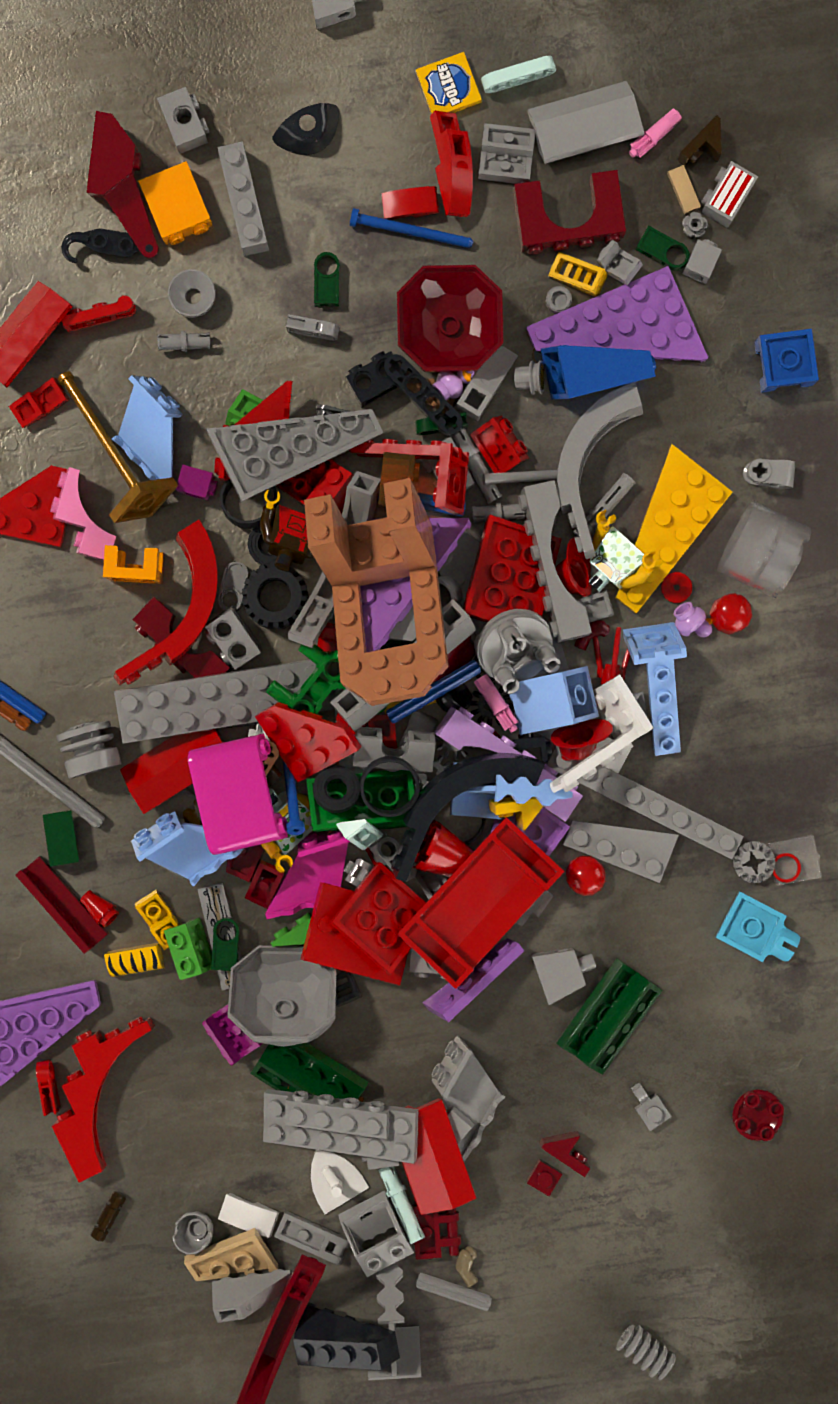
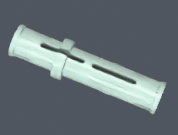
[378,1167,425,1244]

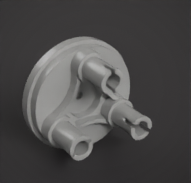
[476,609,561,694]

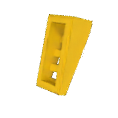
[548,252,608,297]

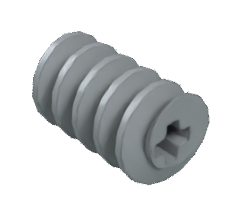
[616,1324,676,1380]

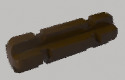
[91,1191,126,1242]

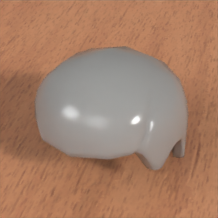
[172,1211,214,1255]

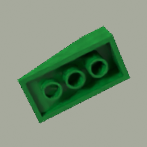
[306,770,414,831]

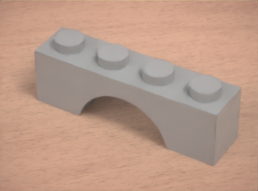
[217,141,269,256]

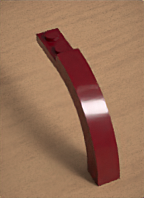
[235,1254,326,1404]

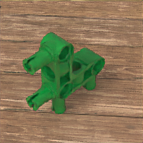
[265,644,388,714]

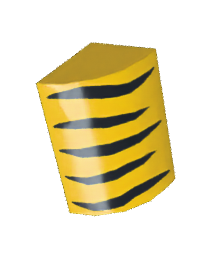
[104,943,165,977]

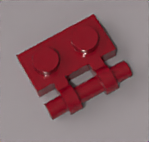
[411,1204,462,1260]

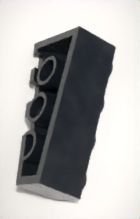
[293,1302,400,1370]

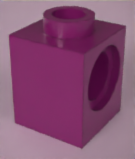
[175,464,218,501]

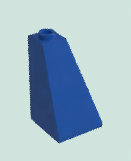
[541,345,656,400]

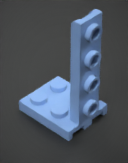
[623,622,687,756]

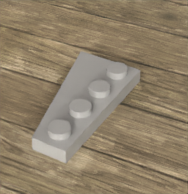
[562,820,679,883]

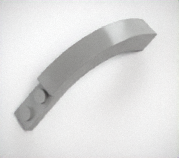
[557,382,643,559]
[288,471,381,648]

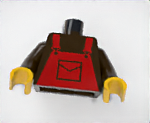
[260,489,314,571]

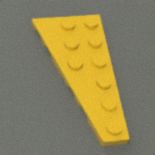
[615,444,732,614]

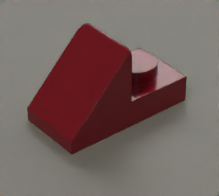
[244,860,286,909]
[539,1131,590,1177]

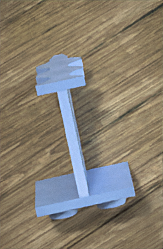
[112,375,183,493]
[450,763,573,819]
[131,811,244,886]

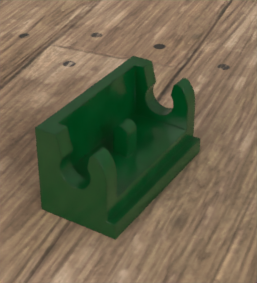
[42,810,79,867]

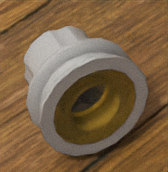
[514,361,545,395]

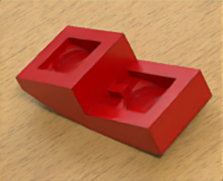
[381,186,439,220]
[8,377,70,428]

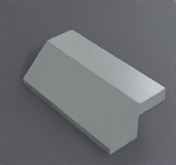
[528,81,644,164]

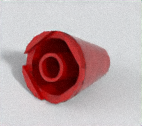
[412,820,474,877]

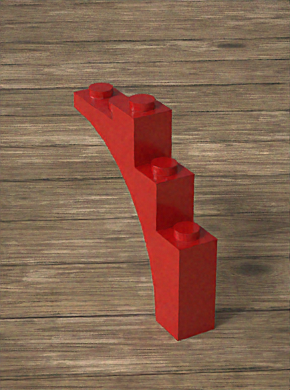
[52,1016,155,1183]

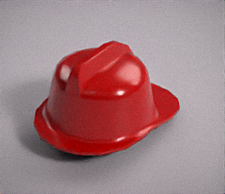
[556,537,592,597]
[551,719,613,761]

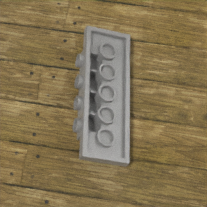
[263,1089,418,1163]

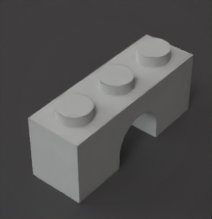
[353,727,436,774]

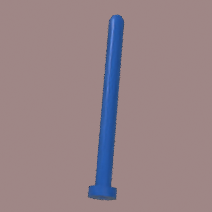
[350,208,473,248]
[282,759,305,835]

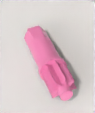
[629,108,682,158]
[474,674,519,733]

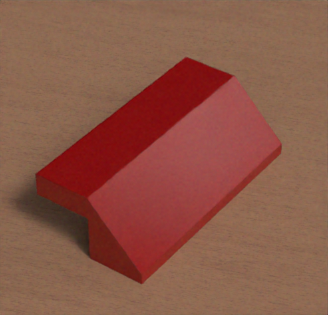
[0,281,73,387]
[120,728,224,814]
[402,1098,477,1215]

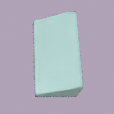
[336,819,383,850]

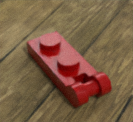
[62,295,136,332]

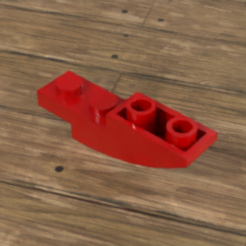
[430,110,473,217]

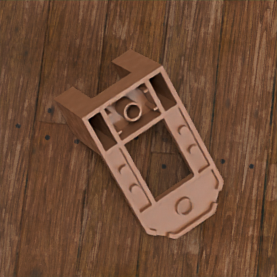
[304,478,449,706]

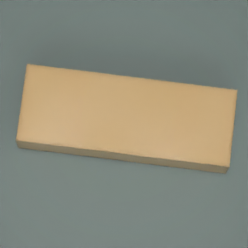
[667,165,701,215]

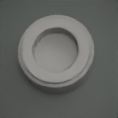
[546,286,572,314]

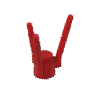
[593,627,630,684]

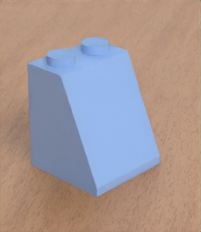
[509,666,599,735]

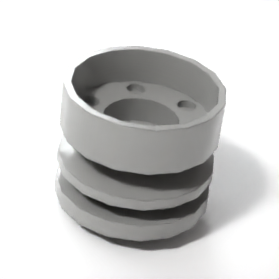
[56,721,122,779]

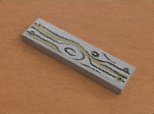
[197,882,242,990]

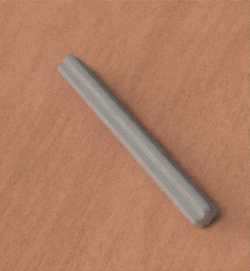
[0,735,105,828]

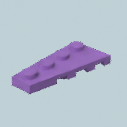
[423,938,524,1023]

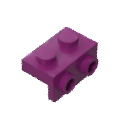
[202,1004,263,1066]

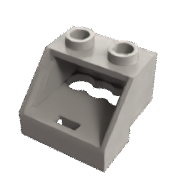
[338,1190,414,1277]

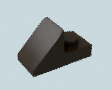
[677,115,722,167]

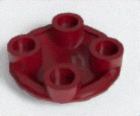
[732,1089,784,1141]

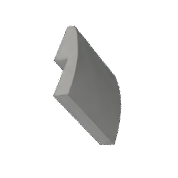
[478,123,535,184]

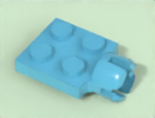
[715,891,801,962]

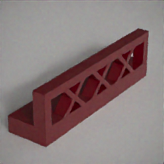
[15,856,109,954]

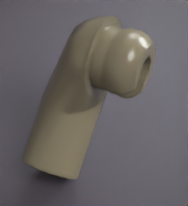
[456,1246,478,1287]

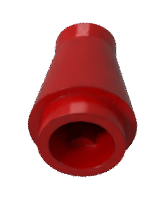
[80,890,119,928]

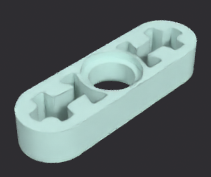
[481,56,556,93]

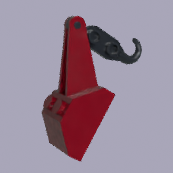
[61,111,159,263]

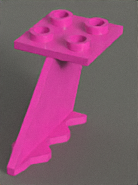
[265,831,350,919]

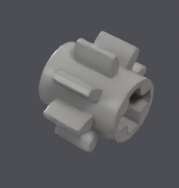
[344,857,374,887]

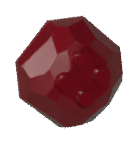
[397,265,503,372]

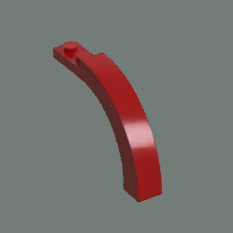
[114,520,218,686]

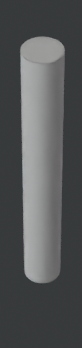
[482,470,558,484]

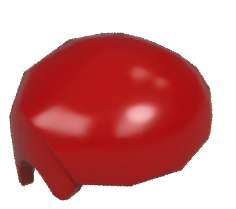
[709,593,753,634]
[566,856,606,896]

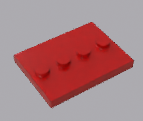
[463,514,562,623]
[300,882,408,985]

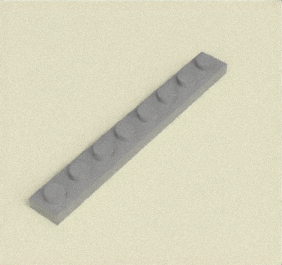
[546,746,744,860]

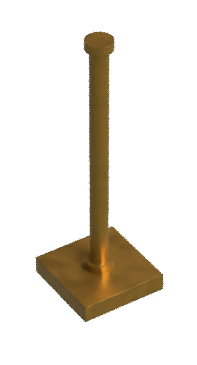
[58,371,178,523]

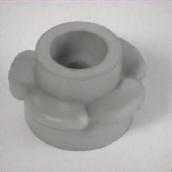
[682,212,708,238]

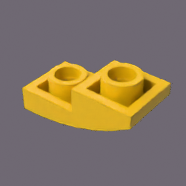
[135,889,180,950]

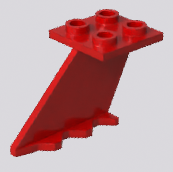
[214,381,293,482]

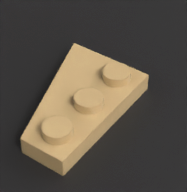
[184,1228,278,1281]

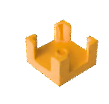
[103,545,165,584]

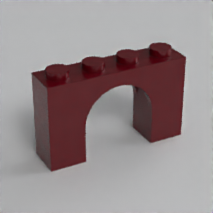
[513,170,626,254]

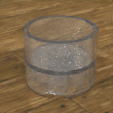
[717,500,812,599]

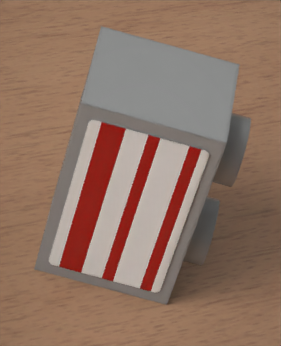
[701,161,758,228]

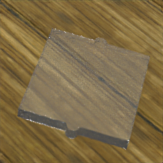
[768,835,821,885]

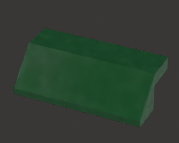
[556,958,663,1075]
[250,1043,369,1099]

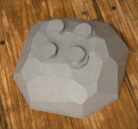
[228,945,337,1047]

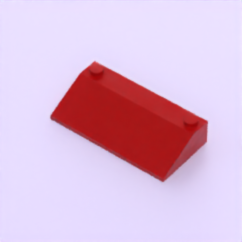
[398,817,565,989]

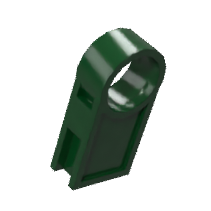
[635,225,689,271]
[314,252,340,307]
[414,412,468,436]
[211,917,240,971]

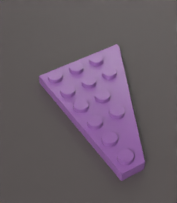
[526,266,708,362]
[360,518,471,652]
[0,979,101,1086]

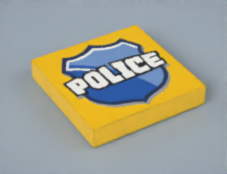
[416,52,482,114]

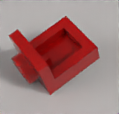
[317,623,338,652]

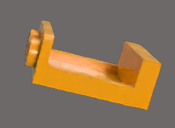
[139,161,213,245]

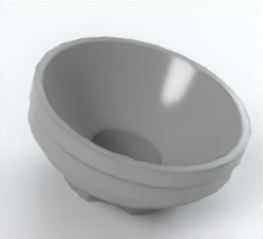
[168,269,216,318]

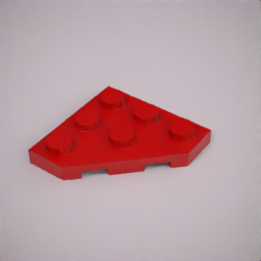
[0,465,67,548]
[255,702,362,782]

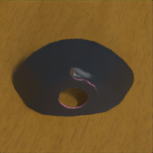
[272,103,339,155]

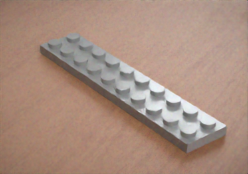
[114,660,344,743]

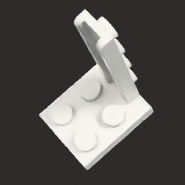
[550,675,653,793]

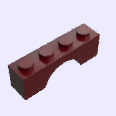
[132,597,232,678]

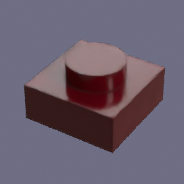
[526,1159,563,1196]

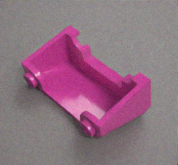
[188,733,288,855]

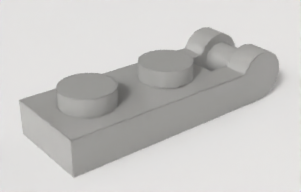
[274,1210,350,1265]

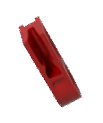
[36,1060,61,1116]

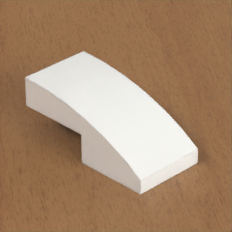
[218,1193,279,1238]

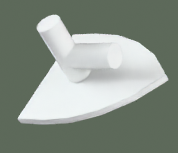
[311,1150,369,1214]

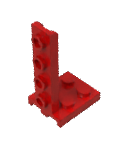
[349,439,469,515]

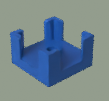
[754,328,819,393]

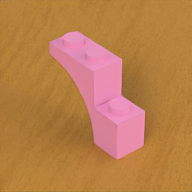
[50,467,116,561]

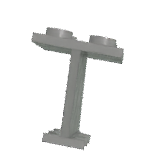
[431,1035,505,1162]
[368,1263,421,1380]

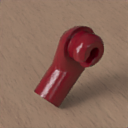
[574,620,610,651]

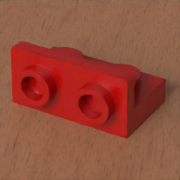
[470,415,529,473]

